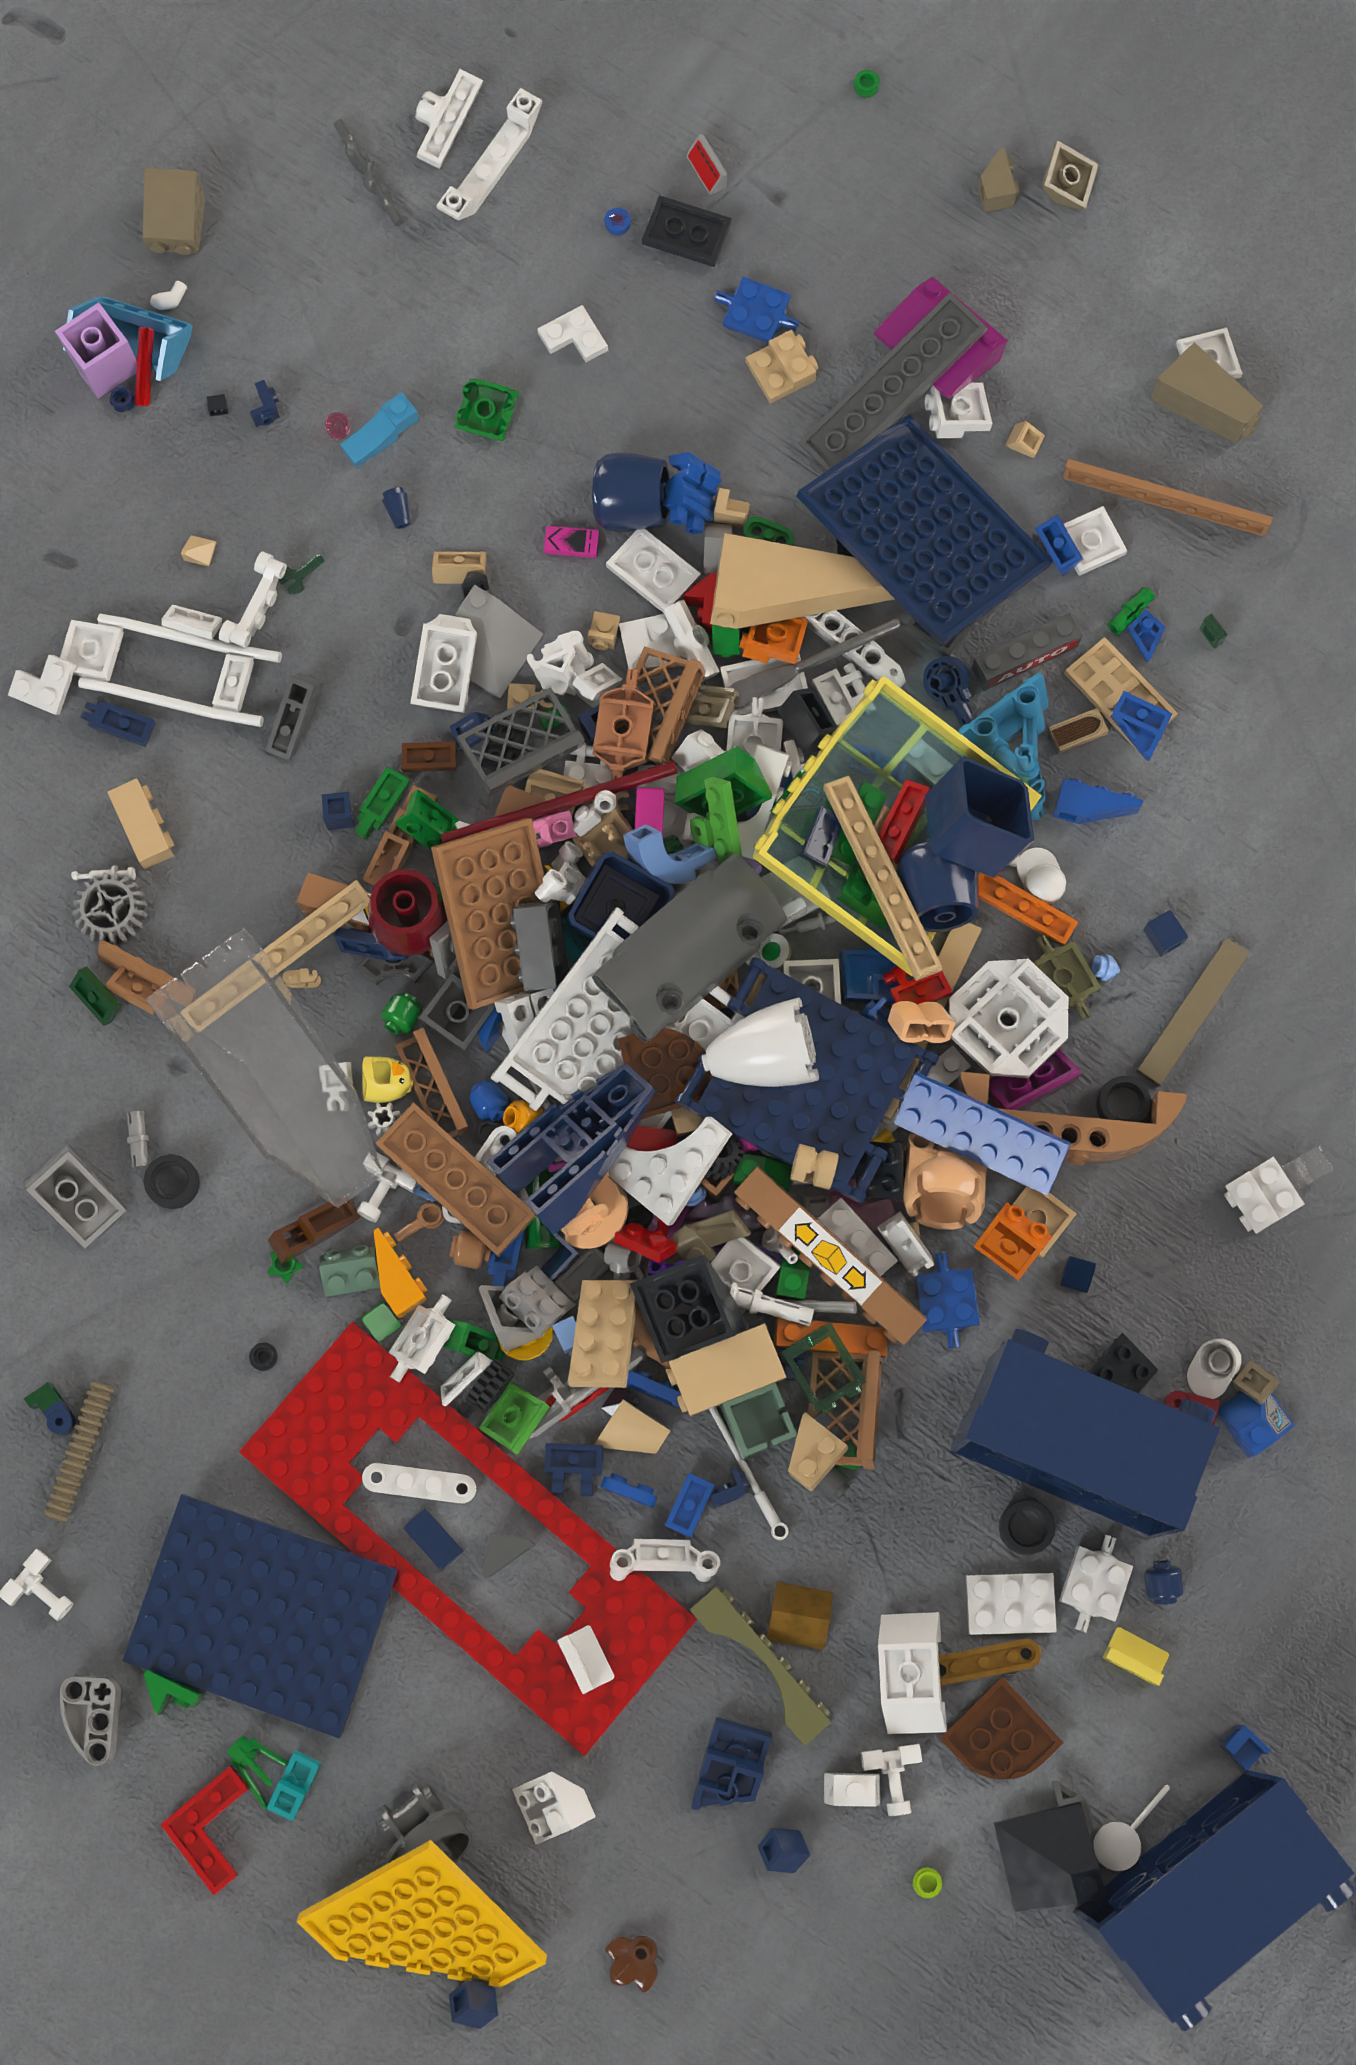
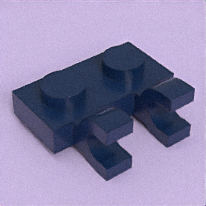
[544,1443,603,1497]

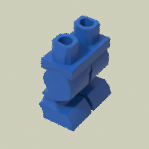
[663,452,722,535]

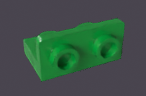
[395,789,458,851]

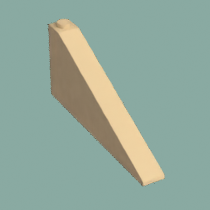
[710,533,894,629]

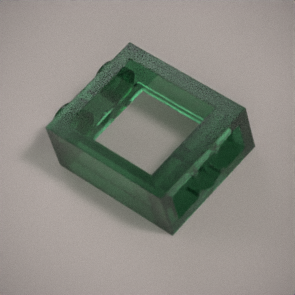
[779,1322,866,1414]

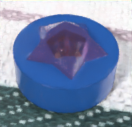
[605,208,631,235]

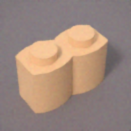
[888,1001,955,1043]

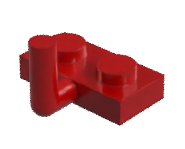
[614,1218,677,1263]

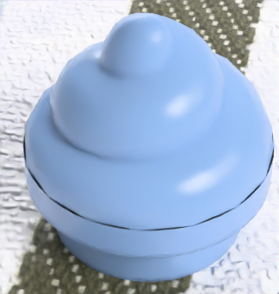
[1090,954,1120,981]

